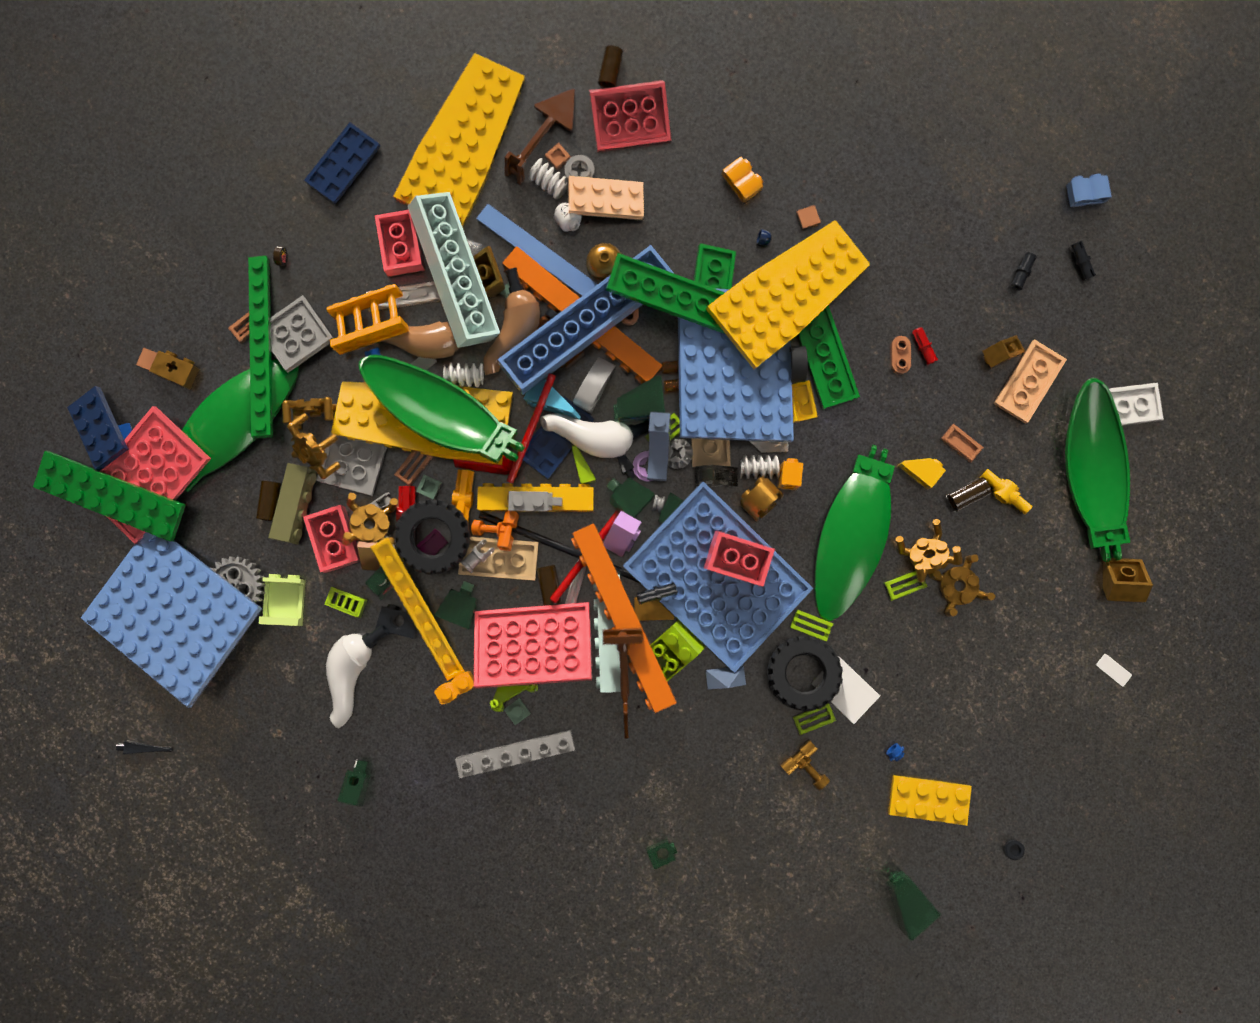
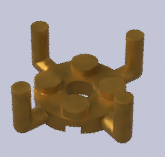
[282,397,337,430]
[287,413,341,479]
[342,493,398,546]
[896,519,962,582]
[929,554,995,616]

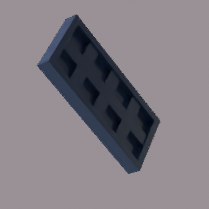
[304,122,381,204]
[67,386,129,471]
[523,396,595,480]

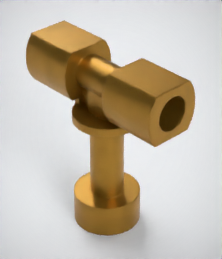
[781,740,830,791]

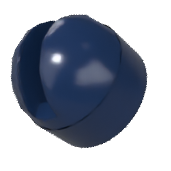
[757,229,772,245]

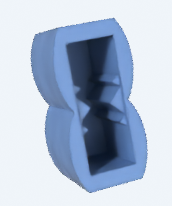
[1066,174,1112,207]

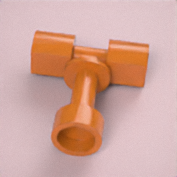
[471,510,519,551]

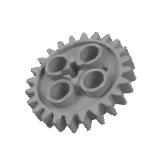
[210,556,266,604]

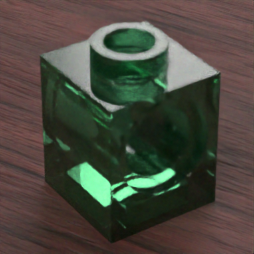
[646,838,678,870]

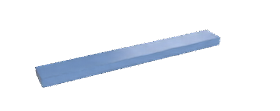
[476,204,598,297]

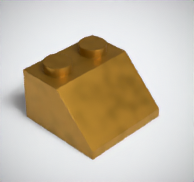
[473,246,506,297]
[1103,558,1153,602]

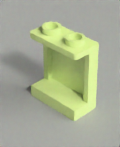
[259,574,306,626]

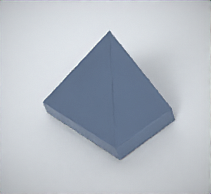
[705,665,746,689]

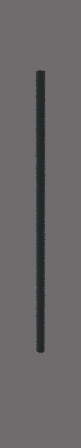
[478,511,641,584]

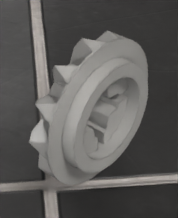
[565,155,595,178]
[668,439,693,469]

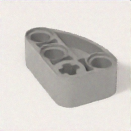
[573,357,616,414]

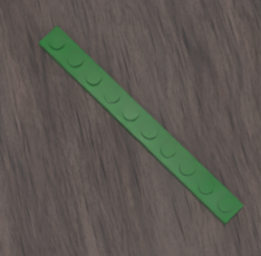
[248,256,273,439]

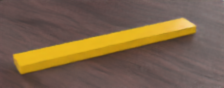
[371,537,464,681]

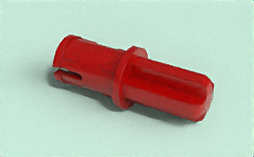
[912,327,938,365]

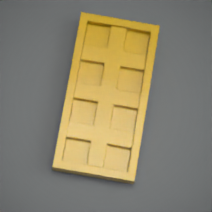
[888,775,972,825]

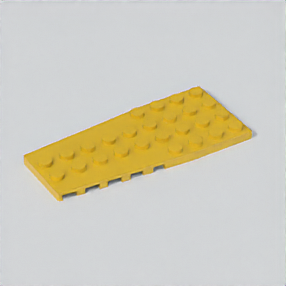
[393,54,525,228]
[705,221,870,369]
[331,382,513,465]

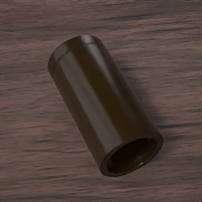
[598,45,623,88]
[948,477,992,512]
[256,481,281,521]
[536,565,563,606]

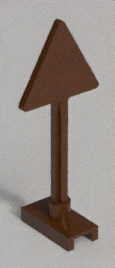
[505,89,575,185]
[603,628,643,739]

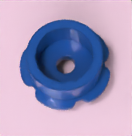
[886,743,904,761]

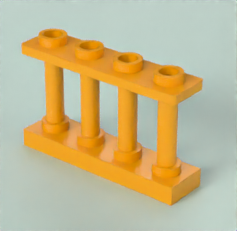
[326,284,409,355]

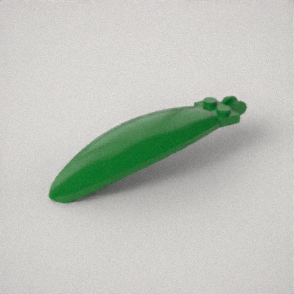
[359,355,525,464]
[182,359,299,491]
[1065,378,1131,562]
[815,445,895,621]

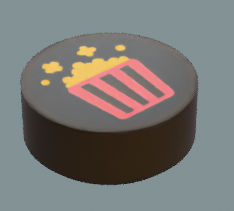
[273,246,288,266]

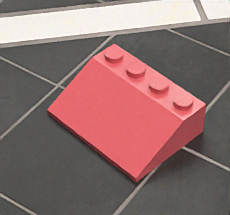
[589,81,671,150]

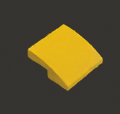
[792,380,818,423]

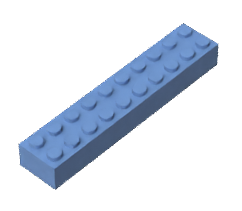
[498,245,674,395]

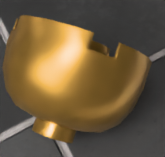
[586,243,621,282]

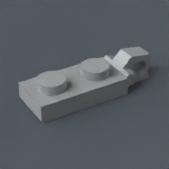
[508,491,563,512]

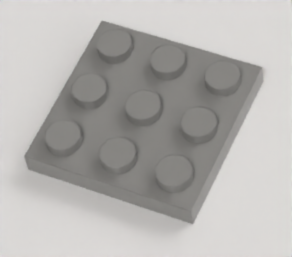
[270,295,334,373]
[316,428,387,496]

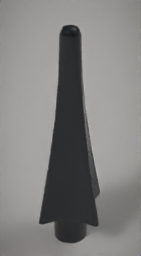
[617,454,635,480]
[116,740,173,755]

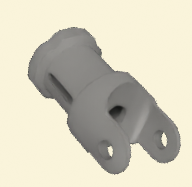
[460,539,495,573]

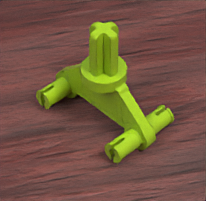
[490,684,538,712]

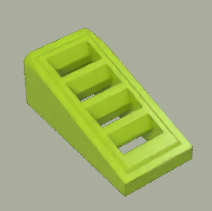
[572,446,596,484]
[324,587,368,618]

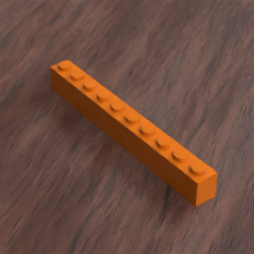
[502,246,663,386]
[571,523,676,713]

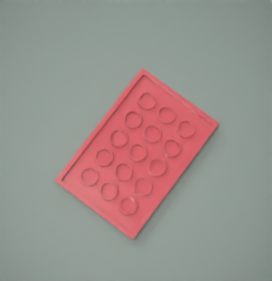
[101,406,211,544]
[474,602,592,688]

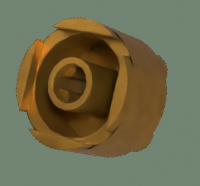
[740,476,784,522]

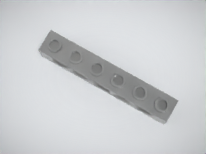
[455,730,576,778]

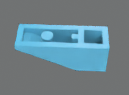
[523,379,581,420]

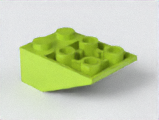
[650,620,705,682]

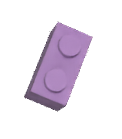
[603,511,641,557]

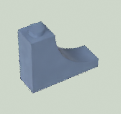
[647,412,671,481]

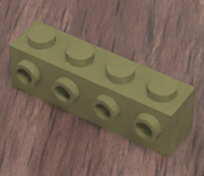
[268,463,317,545]

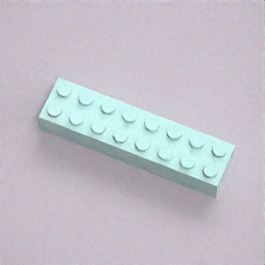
[407,192,500,348]

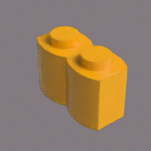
[722,157,763,203]
[434,671,474,704]

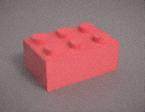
[375,210,425,277]
[303,505,360,573]
[704,531,775,587]

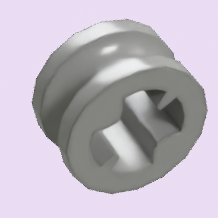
[652,495,665,513]

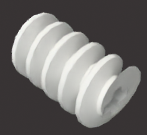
[529,158,568,199]
[443,362,484,387]
[739,455,780,479]

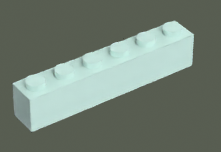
[593,575,621,693]

